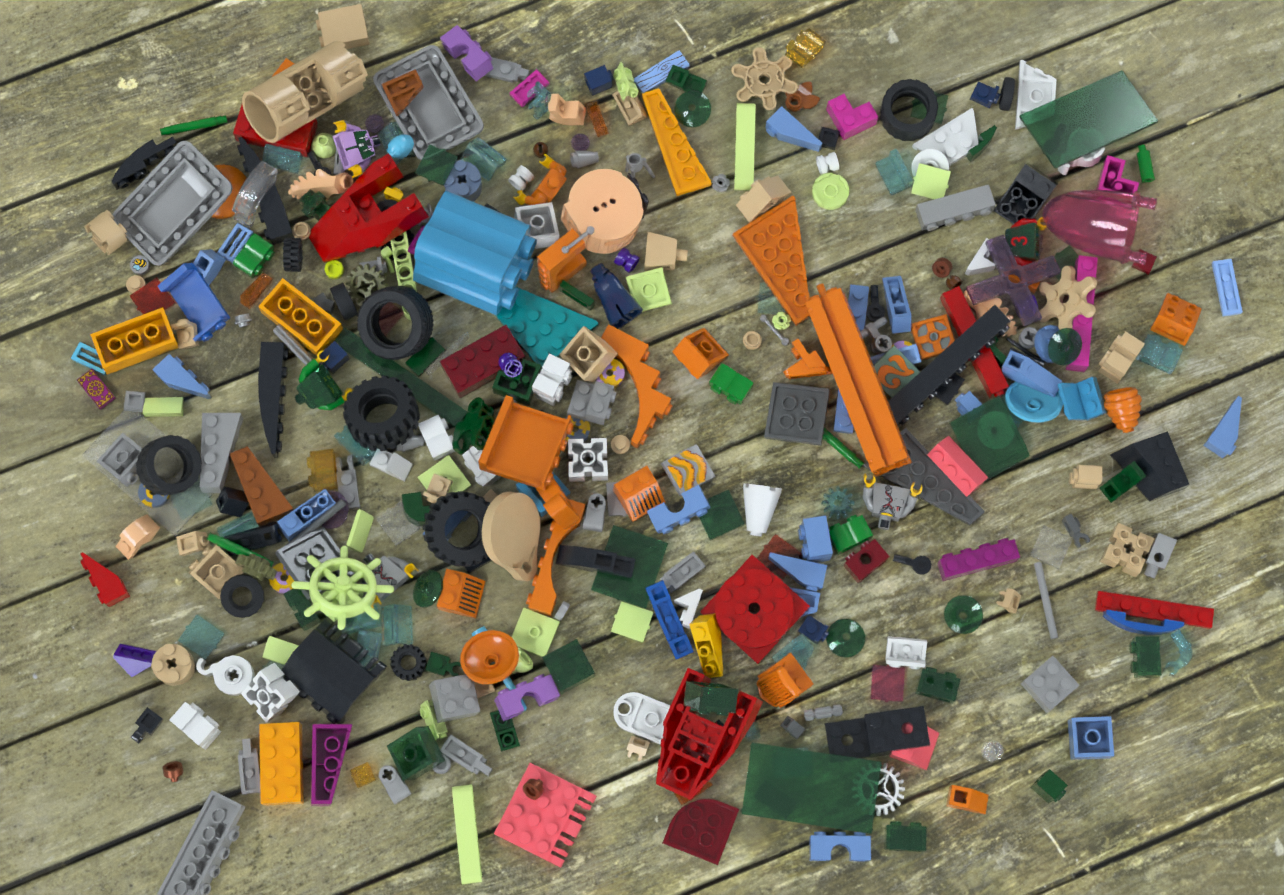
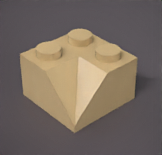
[559,326,618,382]

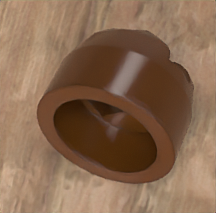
[533,142,548,158]
[946,275,963,290]

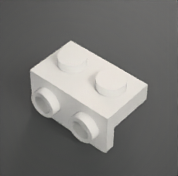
[885,636,927,670]

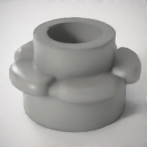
[712,174,730,192]
[234,313,252,327]

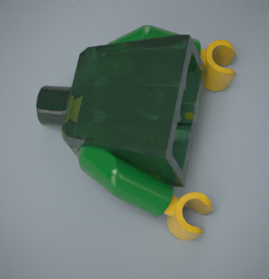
[295,350,353,411]

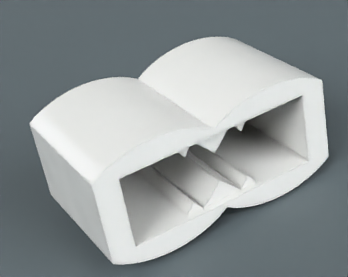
[418,415,455,461]

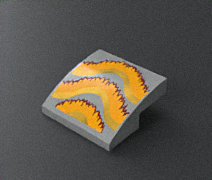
[661,444,716,496]

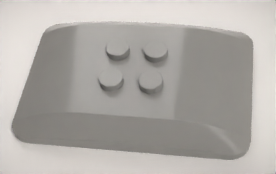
[373,45,484,161]
[112,141,233,266]

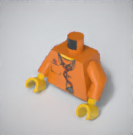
[513,154,567,205]

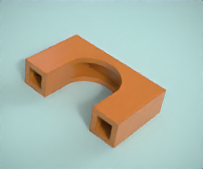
[537,228,587,293]

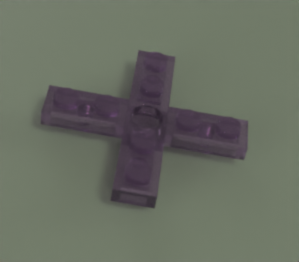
[966,234,1061,326]

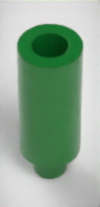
[1136,145,1155,183]

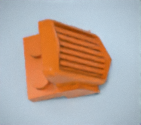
[783,339,833,379]
[756,652,814,708]

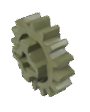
[346,263,388,304]
[235,553,277,581]

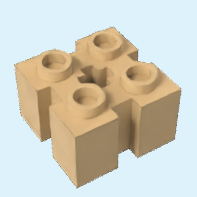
[1098,331,1145,384]
[1100,523,1154,577]

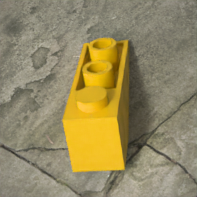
[689,614,723,678]

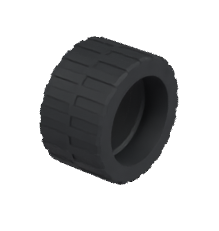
[880,79,938,141]
[136,435,202,496]

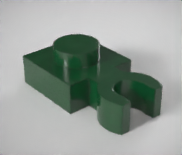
[426,652,462,677]

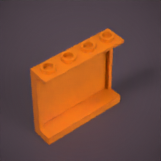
[478,395,574,491]

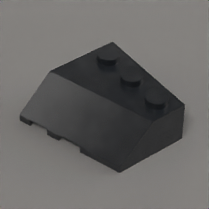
[1110,431,1190,502]

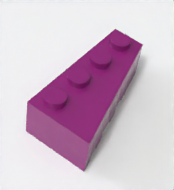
[311,724,352,806]

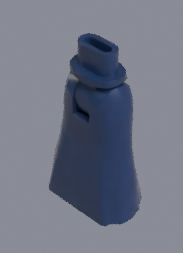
[590,263,643,329]

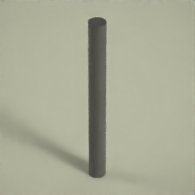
[285,499,347,546]

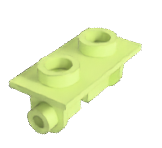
[613,62,639,101]
[420,700,448,742]

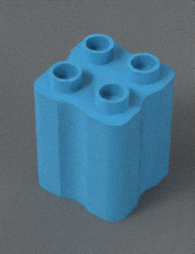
[413,191,537,316]

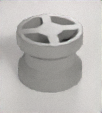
[1018,327,1037,349]

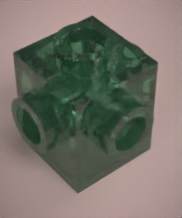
[298,189,331,221]

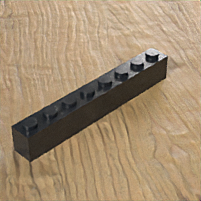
[888,305,1011,426]

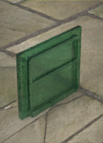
[949,395,1030,481]
[591,525,668,609]

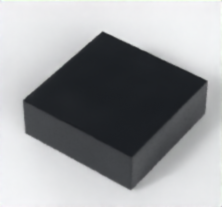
[819,127,840,150]

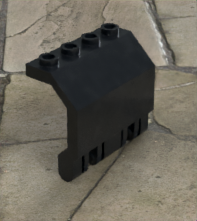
[281,617,387,724]

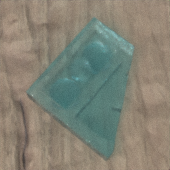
[771,633,814,670]

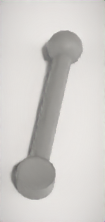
[561,226,594,254]
[760,315,789,346]

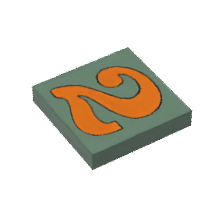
[874,345,920,398]

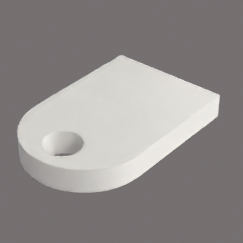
[614,692,670,745]

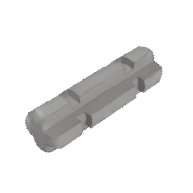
[804,704,843,721]

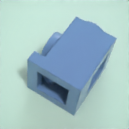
[955,391,985,424]

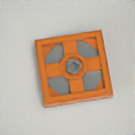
[911,314,955,361]

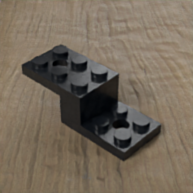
[824,706,930,763]

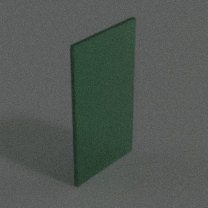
[1019,70,1158,169]
[741,742,882,834]

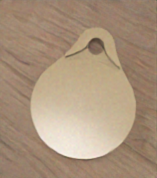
[482,492,540,581]

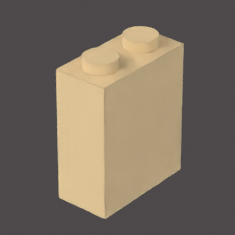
[316,4,370,49]

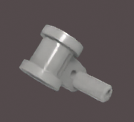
[860,317,892,355]

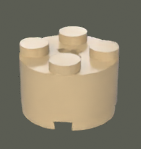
[84,210,127,255]
[151,644,195,686]

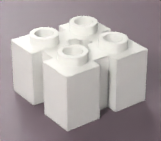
[532,354,572,406]
[568,438,608,482]
[241,663,300,723]
[170,702,221,750]

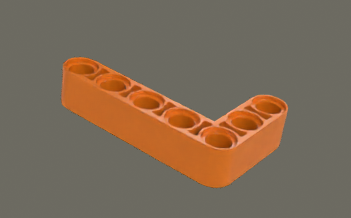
[536,478,580,530]

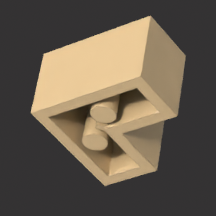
[736,176,792,222]

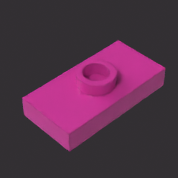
[509,69,549,108]

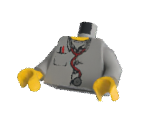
[863,473,923,530]
[362,553,419,609]

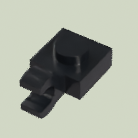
[131,707,164,744]

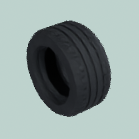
[357,286,434,360]

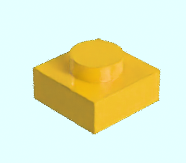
[384,187,405,202]

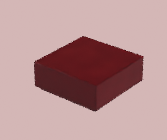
[1131,249,1157,275]

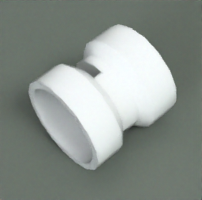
[816,152,839,175]
[508,165,534,191]

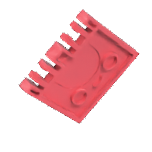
[494,763,597,868]

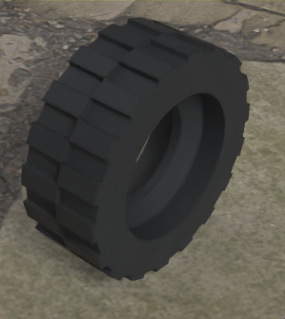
[220,575,264,618]

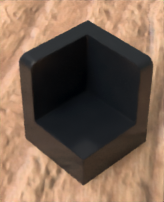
[216,486,249,517]

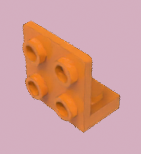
[1150,293,1202,346]

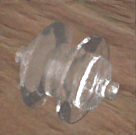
[981,740,1004,762]

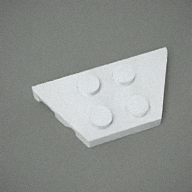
[1015,60,1056,129]
[912,108,979,166]

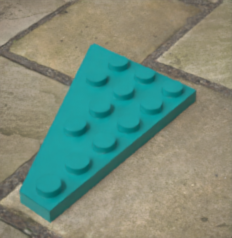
[495,286,599,367]

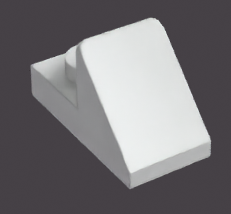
[965,238,996,276]
[370,449,413,482]
[674,589,703,629]

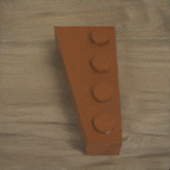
[230,446,294,527]

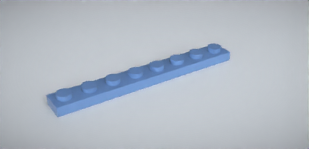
[833,284,869,434]

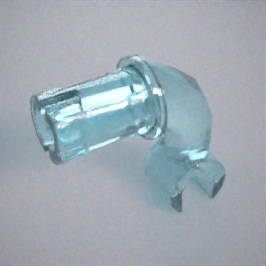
[1164,629,1193,676]

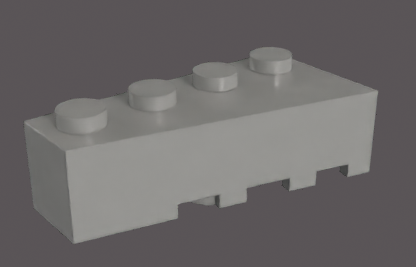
[200,413,244,493]

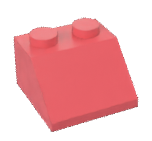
[889,724,939,770]

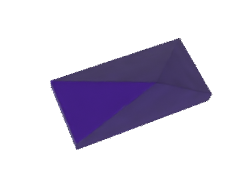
[113,644,156,677]

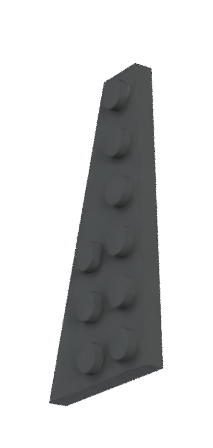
[863,428,985,526]

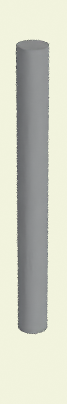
[1034,562,1058,639]

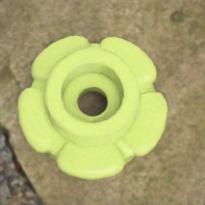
[772,312,791,330]

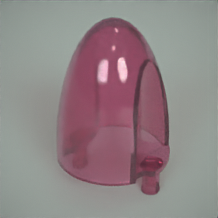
[1042,190,1157,265]

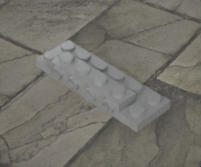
[157,790,245,895]

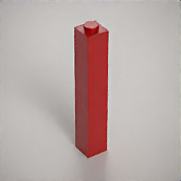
[940,286,1009,399]

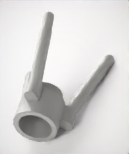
[625,153,655,178]

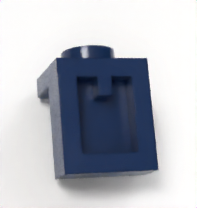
[970,81,1001,109]
[798,615,829,644]

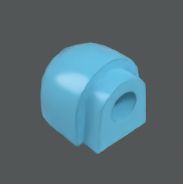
[387,134,414,159]

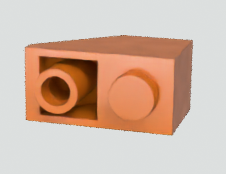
[946,785,989,814]

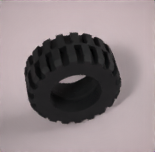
[343,375,420,451]
[422,491,490,567]

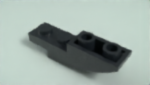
[111,137,177,190]
[555,545,636,579]

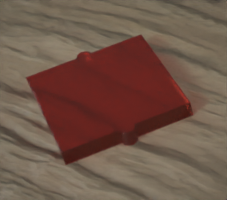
[130,277,175,314]
[757,534,802,579]

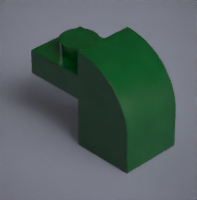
[1099,461,1146,503]
[402,492,430,527]

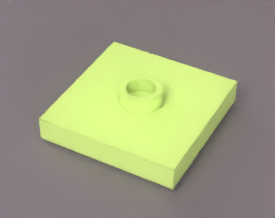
[626,267,672,312]
[418,455,471,493]
[512,608,560,658]

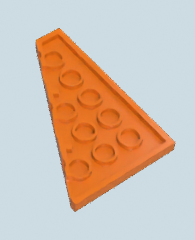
[732,195,810,326]

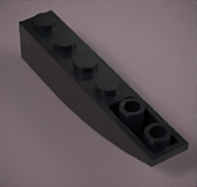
[237,137,294,245]
[258,342,289,458]

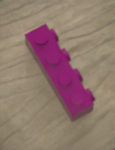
[937,538,1020,582]

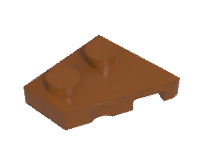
[382,69,424,116]

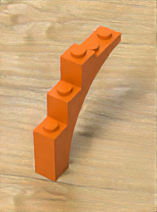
[601,324,673,449]

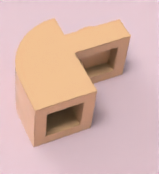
[548,94,586,126]
[115,514,160,560]

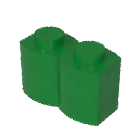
[233,233,275,279]
[709,363,754,405]
[829,515,873,555]

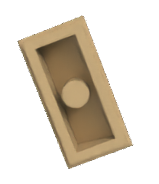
[612,91,648,126]

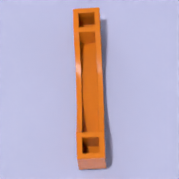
[526,499,586,617]

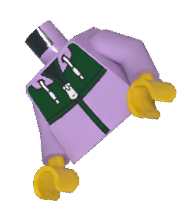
[332,120,380,178]

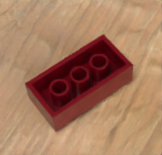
[440,325,525,398]

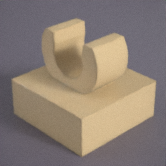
[996,588,1021,614]
[626,736,650,761]

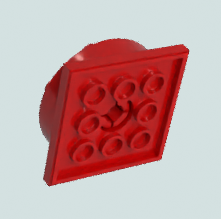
[700,554,810,664]

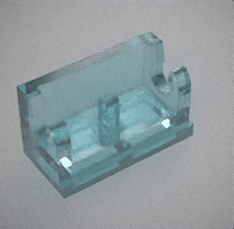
[527,81,551,120]
[334,425,376,466]
[341,605,382,634]

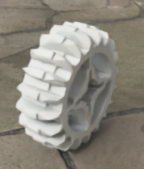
[851,762,905,816]

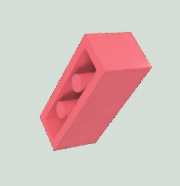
[927,436,989,497]

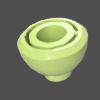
[311,133,336,158]
[512,648,533,674]

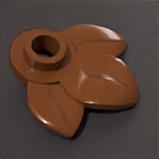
[785,80,820,112]

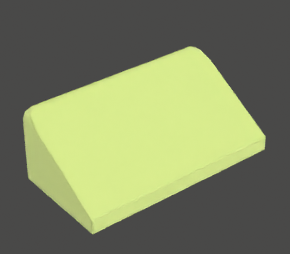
[143,397,184,417]
[346,509,374,553]
[262,636,299,665]

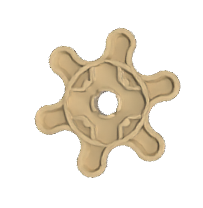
[731,47,798,111]
[1037,266,1097,334]

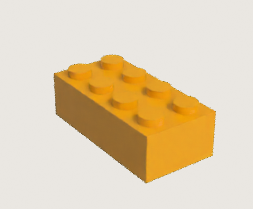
[258,278,344,356]
[90,307,179,375]
[259,722,304,806]

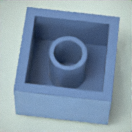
[798,515,833,563]
[1068,716,1114,760]

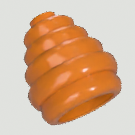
[1104,387,1142,433]

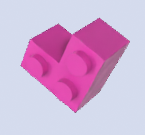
[826,94,878,140]
[1094,155,1139,207]

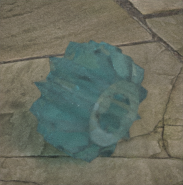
[821,486,855,520]

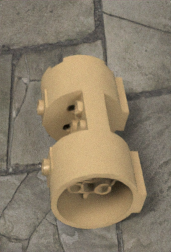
[242,41,368,143]

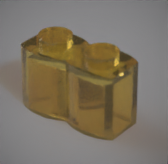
[785,28,826,68]
[307,449,338,492]

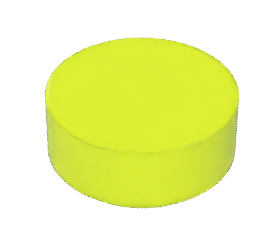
[325,260,344,280]

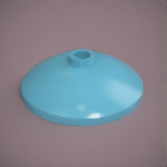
[1005,382,1063,423]

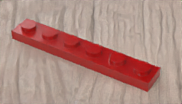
[1095,591,1214,629]

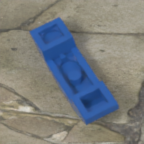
[645,580,694,660]
[1103,610,1184,635]

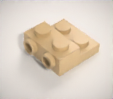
[188,544,243,599]

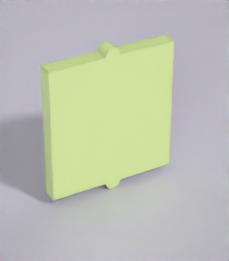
[911,163,951,199]
[611,601,653,643]

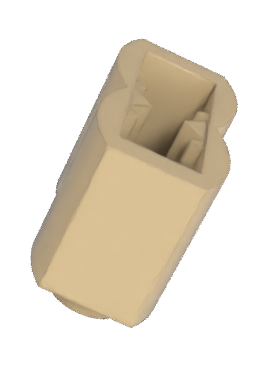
[1069,464,1102,489]

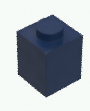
[584,65,614,96]
[319,341,350,374]

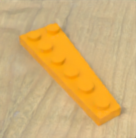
[642,88,712,196]

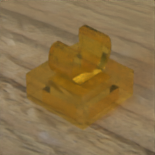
[350,762,376,789]

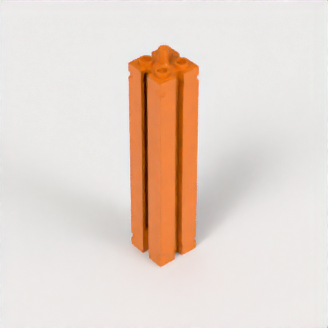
[805,284,912,477]

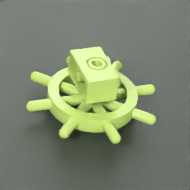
[291,546,394,630]

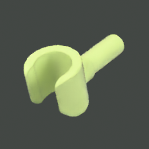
[381,246,395,274]

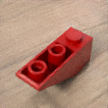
[80,552,130,607]

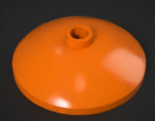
[211,165,250,219]
[460,630,519,684]

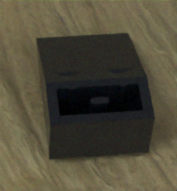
[993,163,1059,232]

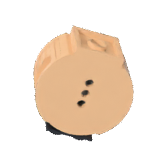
[560,169,649,254]

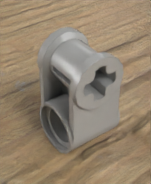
[583,494,606,532]
[379,766,412,804]

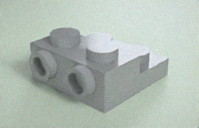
[567,380,617,425]
[97,433,142,487]

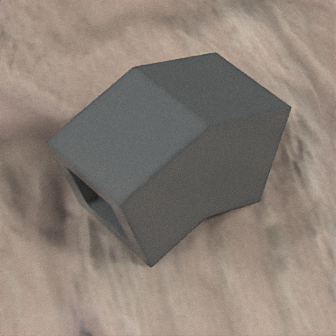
[313,293,336,315]
[780,716,805,740]

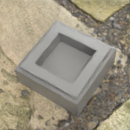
[124,391,145,412]

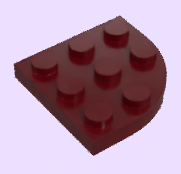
[662,799,739,866]

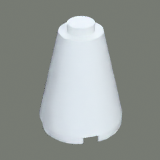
[743,483,782,537]

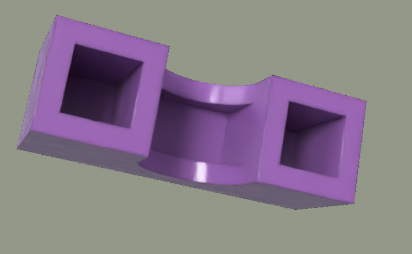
[440,25,493,81]
[494,674,560,722]

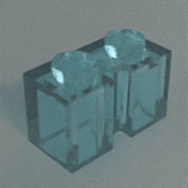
[1136,334,1183,374]

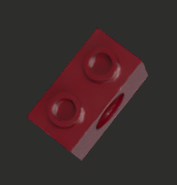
[844,539,890,584]

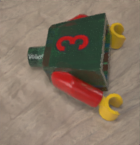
[995,217,1047,275]

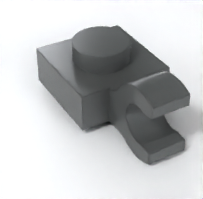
[1062,513,1090,548]

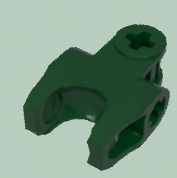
[452,397,495,455]

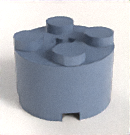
[443,160,482,201]

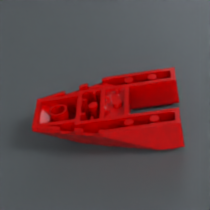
[309,153,429,263]
[656,668,763,800]

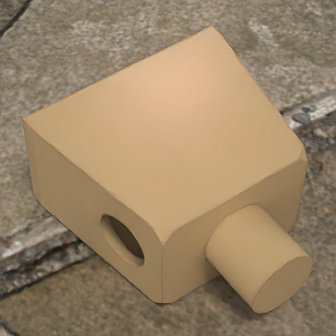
[644,232,688,272]

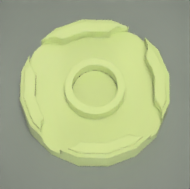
[812,173,849,210]

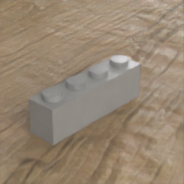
[915,184,996,231]

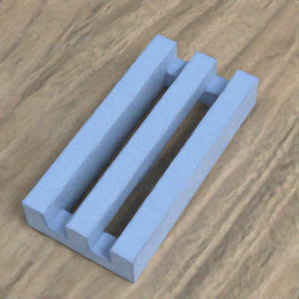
[217,222,254,264]

